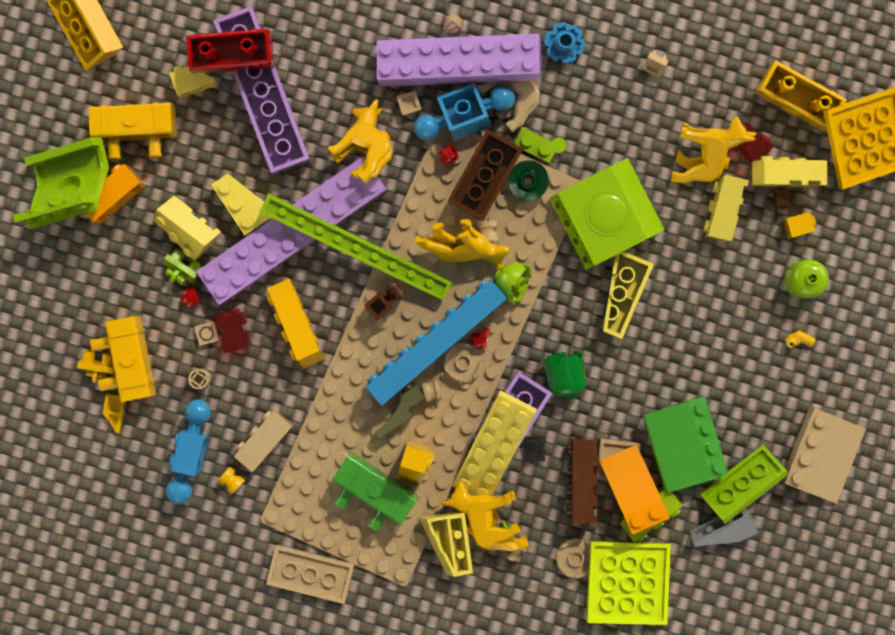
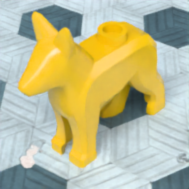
[327,99,393,184]
[671,117,756,183]
[415,219,509,269]
[441,482,529,551]

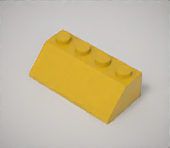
[47,0,123,71]

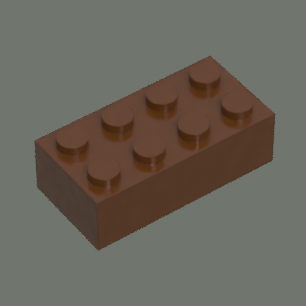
[448,129,523,221]

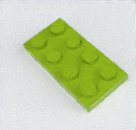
[700,445,789,524]

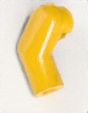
[785,331,816,348]

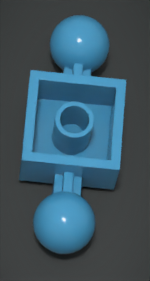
[414,83,515,141]
[166,399,211,505]

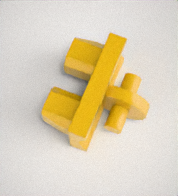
[77,349,114,384]

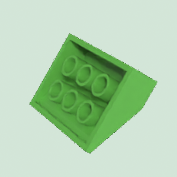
[642,396,728,493]

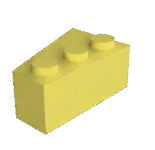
[211,174,273,236]
[152,196,221,261]

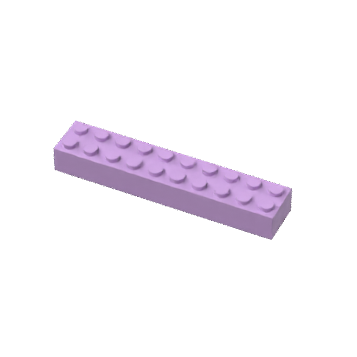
[196,156,387,305]

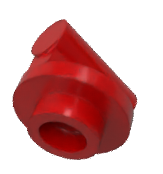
[470,328,491,349]

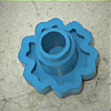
[544,22,585,64]

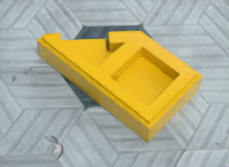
[102,393,126,434]

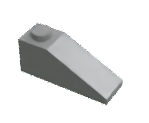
[690,508,758,547]

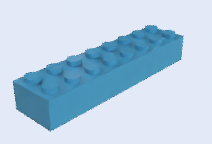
[366,280,507,406]

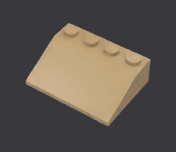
[780,407,866,504]

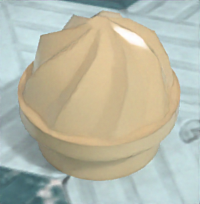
[443,12,464,34]

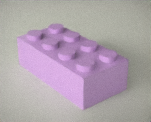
[474,371,552,447]

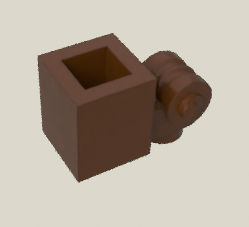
[364,281,405,321]

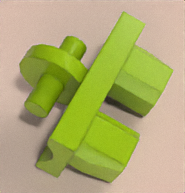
[163,249,201,285]

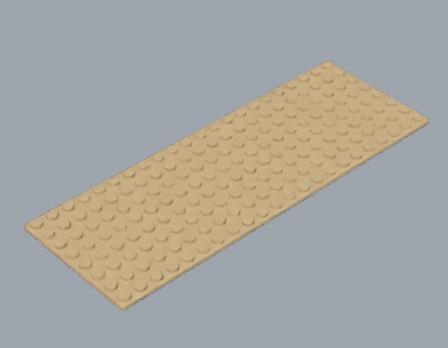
[261,126,580,586]

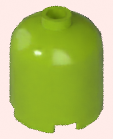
[784,259,829,299]

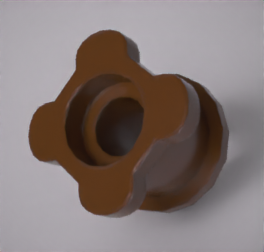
[770,189,792,210]

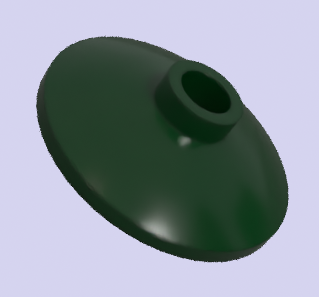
[508,160,549,201]

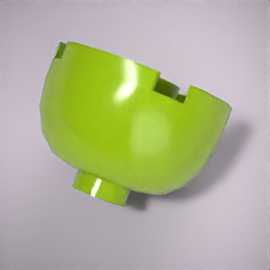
[495,262,532,304]

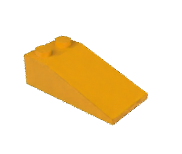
[600,445,670,536]

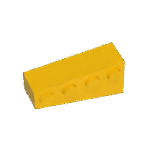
[267,279,326,369]
[396,441,433,486]

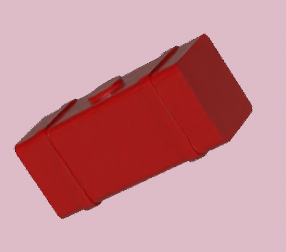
[186,28,275,74]

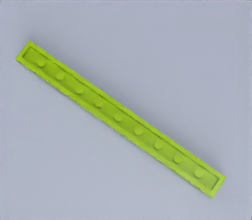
[259,193,452,300]

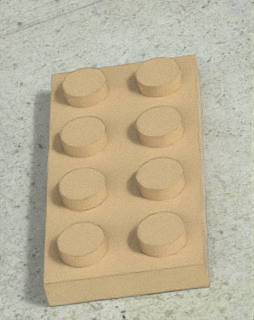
[266,544,354,604]

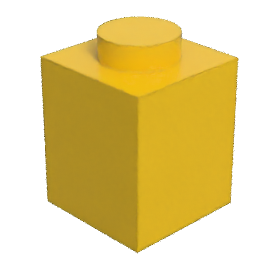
[783,212,816,239]

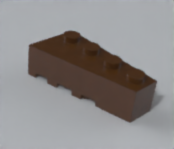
[566,438,597,523]

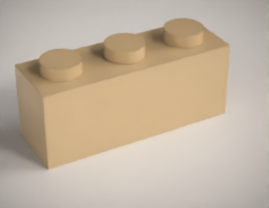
[234,410,294,472]

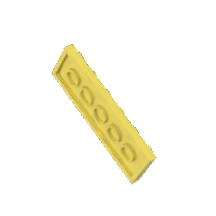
[452,390,537,496]

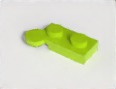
[514,127,567,164]

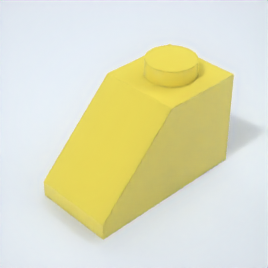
[169,65,218,98]

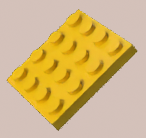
[823,87,895,189]

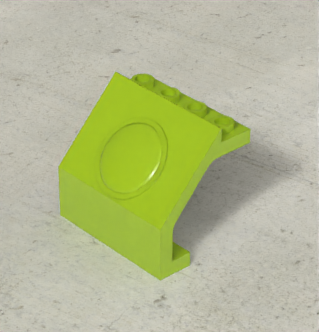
[13,137,109,230]
[549,158,665,270]

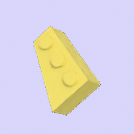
[752,156,827,188]
[703,175,749,242]
[419,511,473,577]

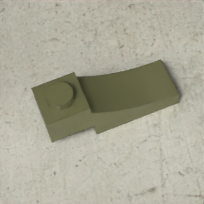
[374,383,425,439]

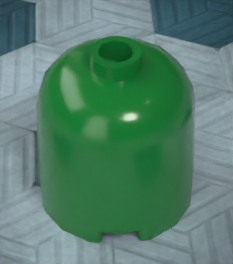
[542,351,587,400]

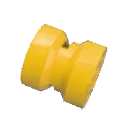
[217,467,245,495]

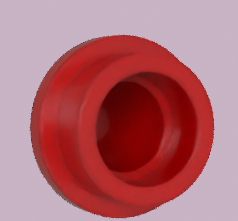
[438,145,459,165]
[181,287,202,307]

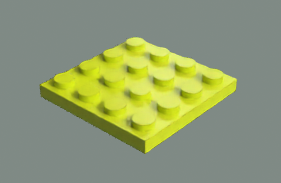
[586,541,671,625]

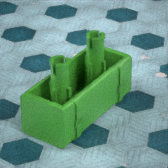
[332,451,419,532]

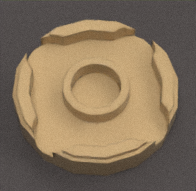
[443,342,484,382]
[556,538,590,579]

